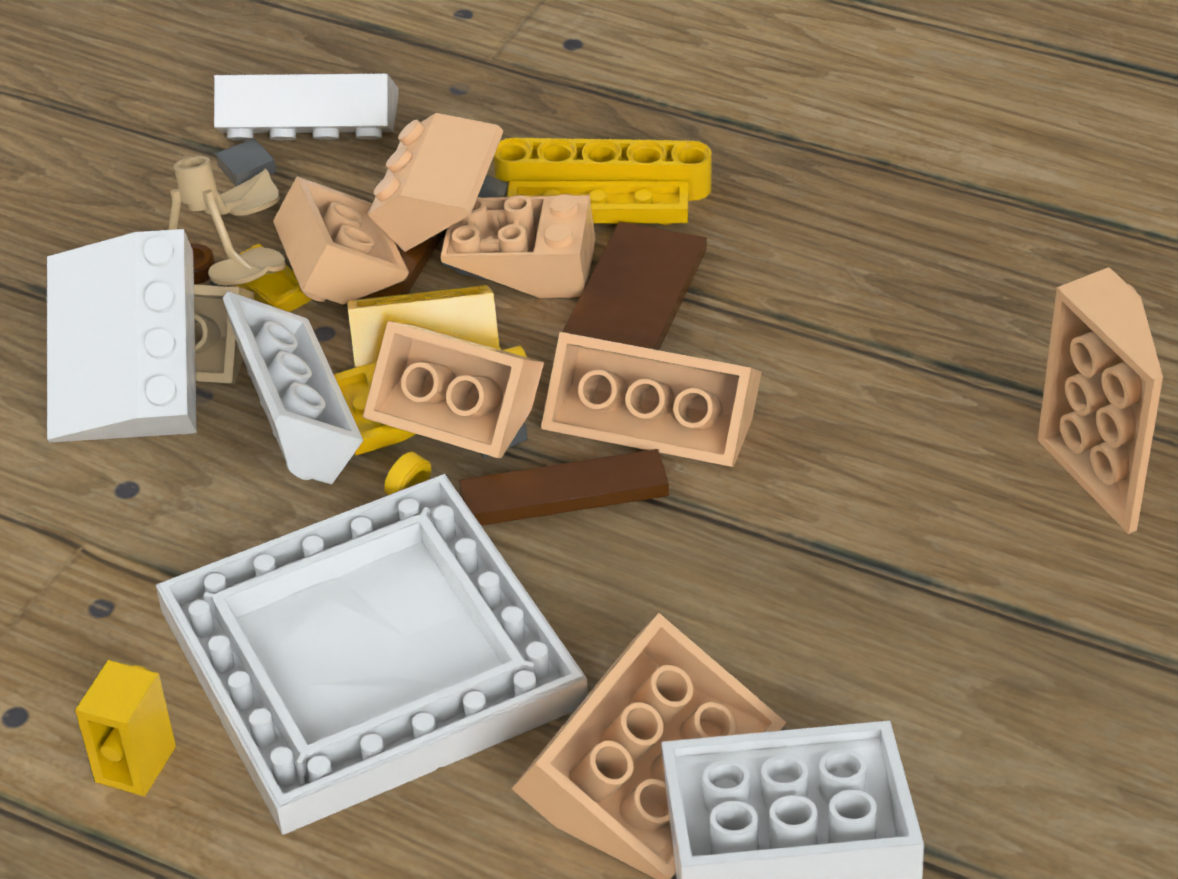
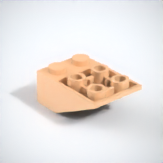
[441,194,596,298]

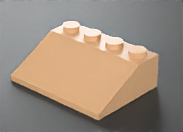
[1038,267,1163,534]
[511,613,786,879]

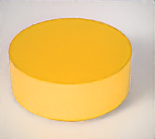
[384,452,431,495]

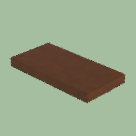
[562,221,707,350]

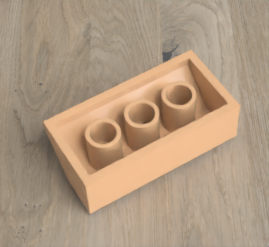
[541,332,762,467]

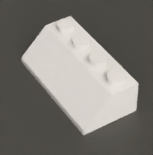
[214,74,398,141]
[223,291,364,485]

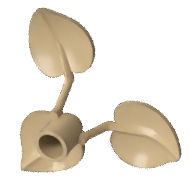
[86,156,286,285]

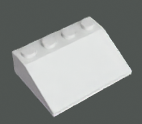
[47,229,197,443]
[661,721,924,879]

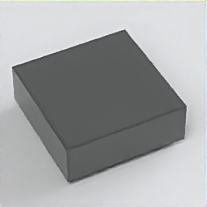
[216,138,276,186]

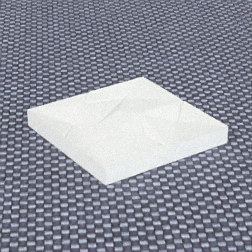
[156,474,588,835]

